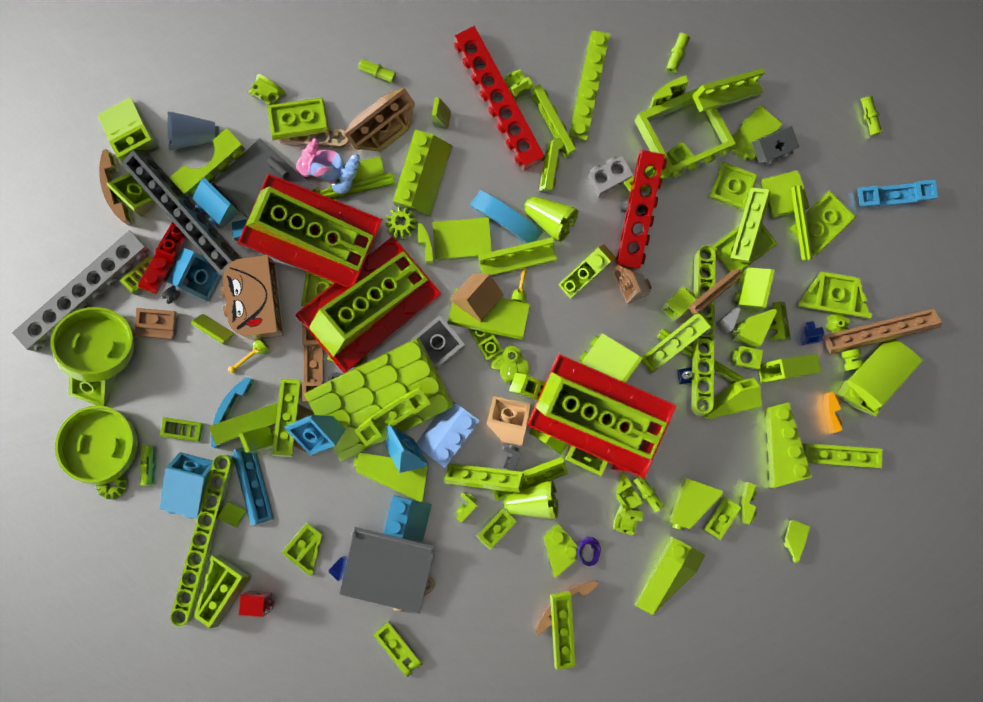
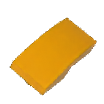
[823,391,843,433]

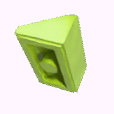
[191,314,234,345]

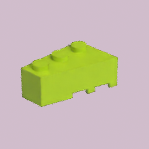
[194,555,250,628]

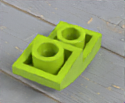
[468,328,503,360]
[740,482,757,525]

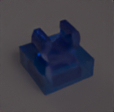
[800,321,825,345]

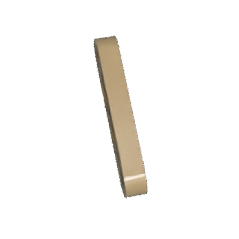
[278,129,349,148]

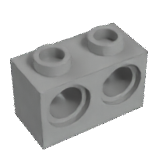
[588,156,633,197]

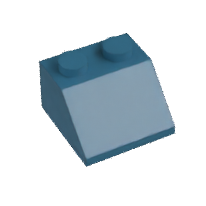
[192,178,239,228]
[167,248,221,301]
[383,495,432,542]

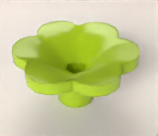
[826,314,850,333]

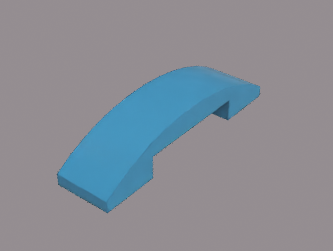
[858,179,938,207]
[470,190,542,243]
[211,377,255,449]

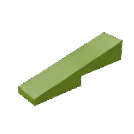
[208,403,278,446]

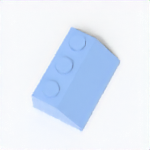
[416,402,480,468]

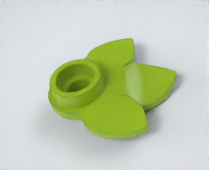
[491,345,529,383]

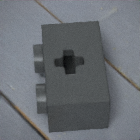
[751,126,799,165]

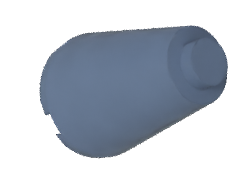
[167,111,219,150]

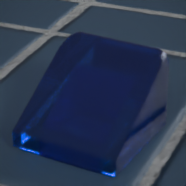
[328,556,346,582]

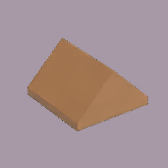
[450,273,503,322]

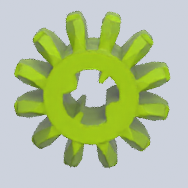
[385,206,417,239]

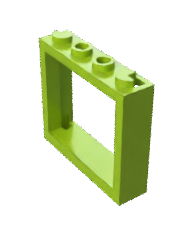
[634,87,736,180]

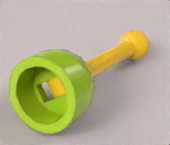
[511,268,527,303]
[228,338,270,374]

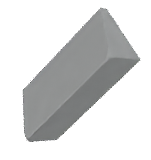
[716,307,740,334]

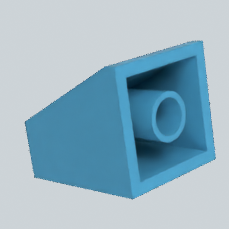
[159,452,213,519]

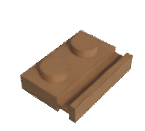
[134,308,177,339]

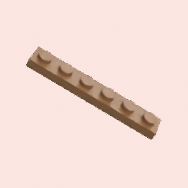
[823,308,942,355]

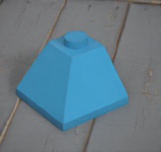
[285,415,346,455]

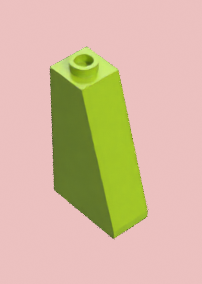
[353,452,429,502]

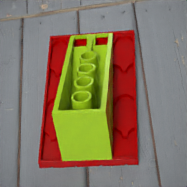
[237,173,382,289]
[295,236,441,373]
[527,354,677,479]

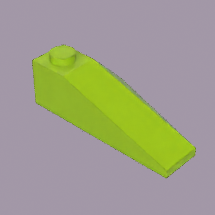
[635,536,705,615]

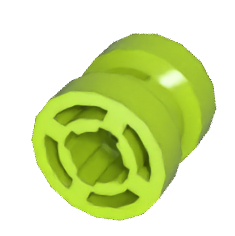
[841,348,864,371]

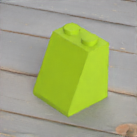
[579,333,643,383]

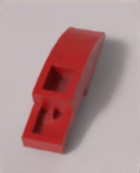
[138,222,187,295]

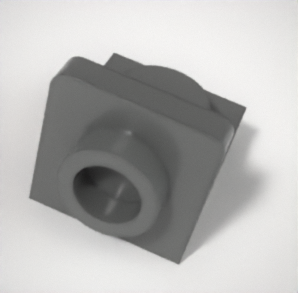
[502,444,521,471]

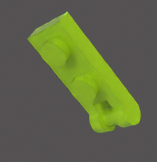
[539,138,563,193]
[373,621,423,677]

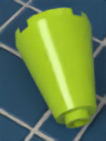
[524,196,579,242]
[504,480,558,520]

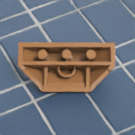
[343,87,415,151]

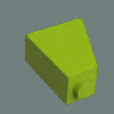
[758,354,822,383]
[668,478,723,531]

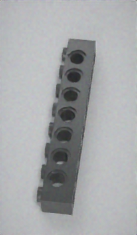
[121,150,241,276]

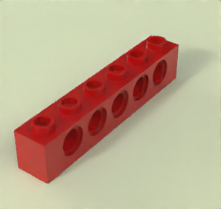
[615,149,667,269]

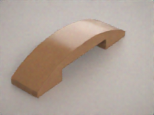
[99,149,132,226]
[302,325,324,402]
[535,580,599,636]

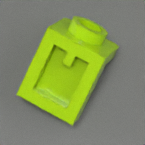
[456,492,478,523]

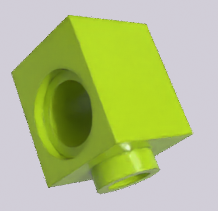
[731,346,763,371]

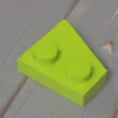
[281,522,322,576]
[544,523,584,578]

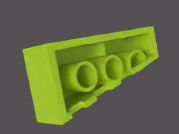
[765,402,812,488]

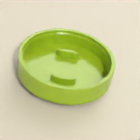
[51,307,134,382]
[55,405,138,485]

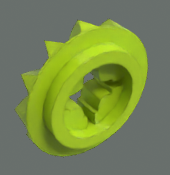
[95,474,127,499]

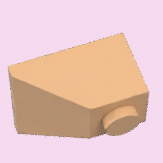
[487,396,531,446]

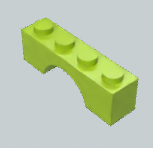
[169,128,246,198]

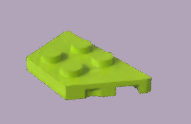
[797,272,872,319]

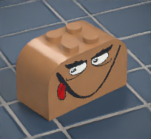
[221,255,284,340]

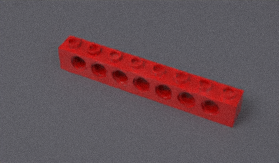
[453,25,545,171]

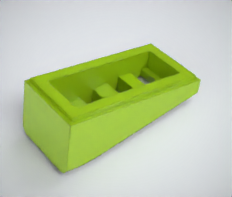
[432,97,451,129]
[120,255,153,296]
[160,417,202,442]

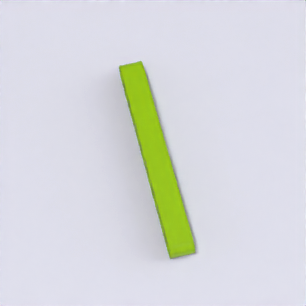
[691,245,716,416]
[170,455,234,627]

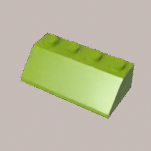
[393,129,452,217]

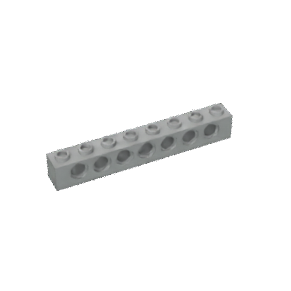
[12,230,150,351]

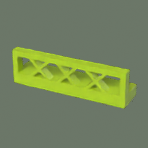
[692,68,765,112]
[478,237,557,276]

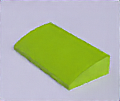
[847,339,923,411]

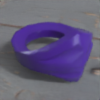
[577,537,601,567]

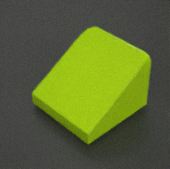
[218,501,247,528]

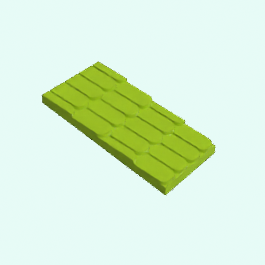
[304,337,454,461]

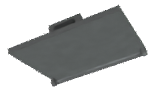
[212,138,316,219]
[339,527,436,614]

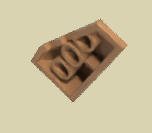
[612,265,652,304]

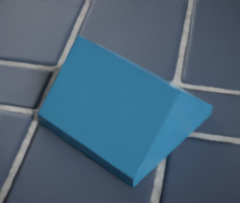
[386,425,428,473]

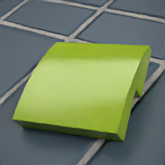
[649,75,688,109]
[761,170,809,218]

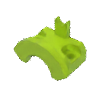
[503,69,534,101]
[248,74,285,105]
[613,505,643,536]

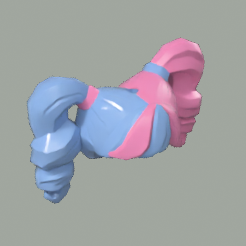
[296,138,360,194]

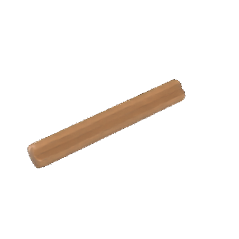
[689,269,742,314]

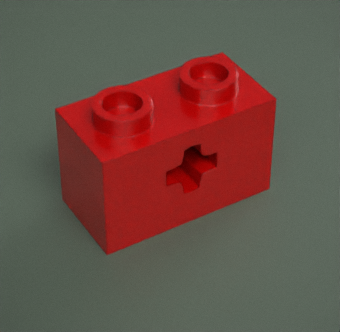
[238,591,274,617]

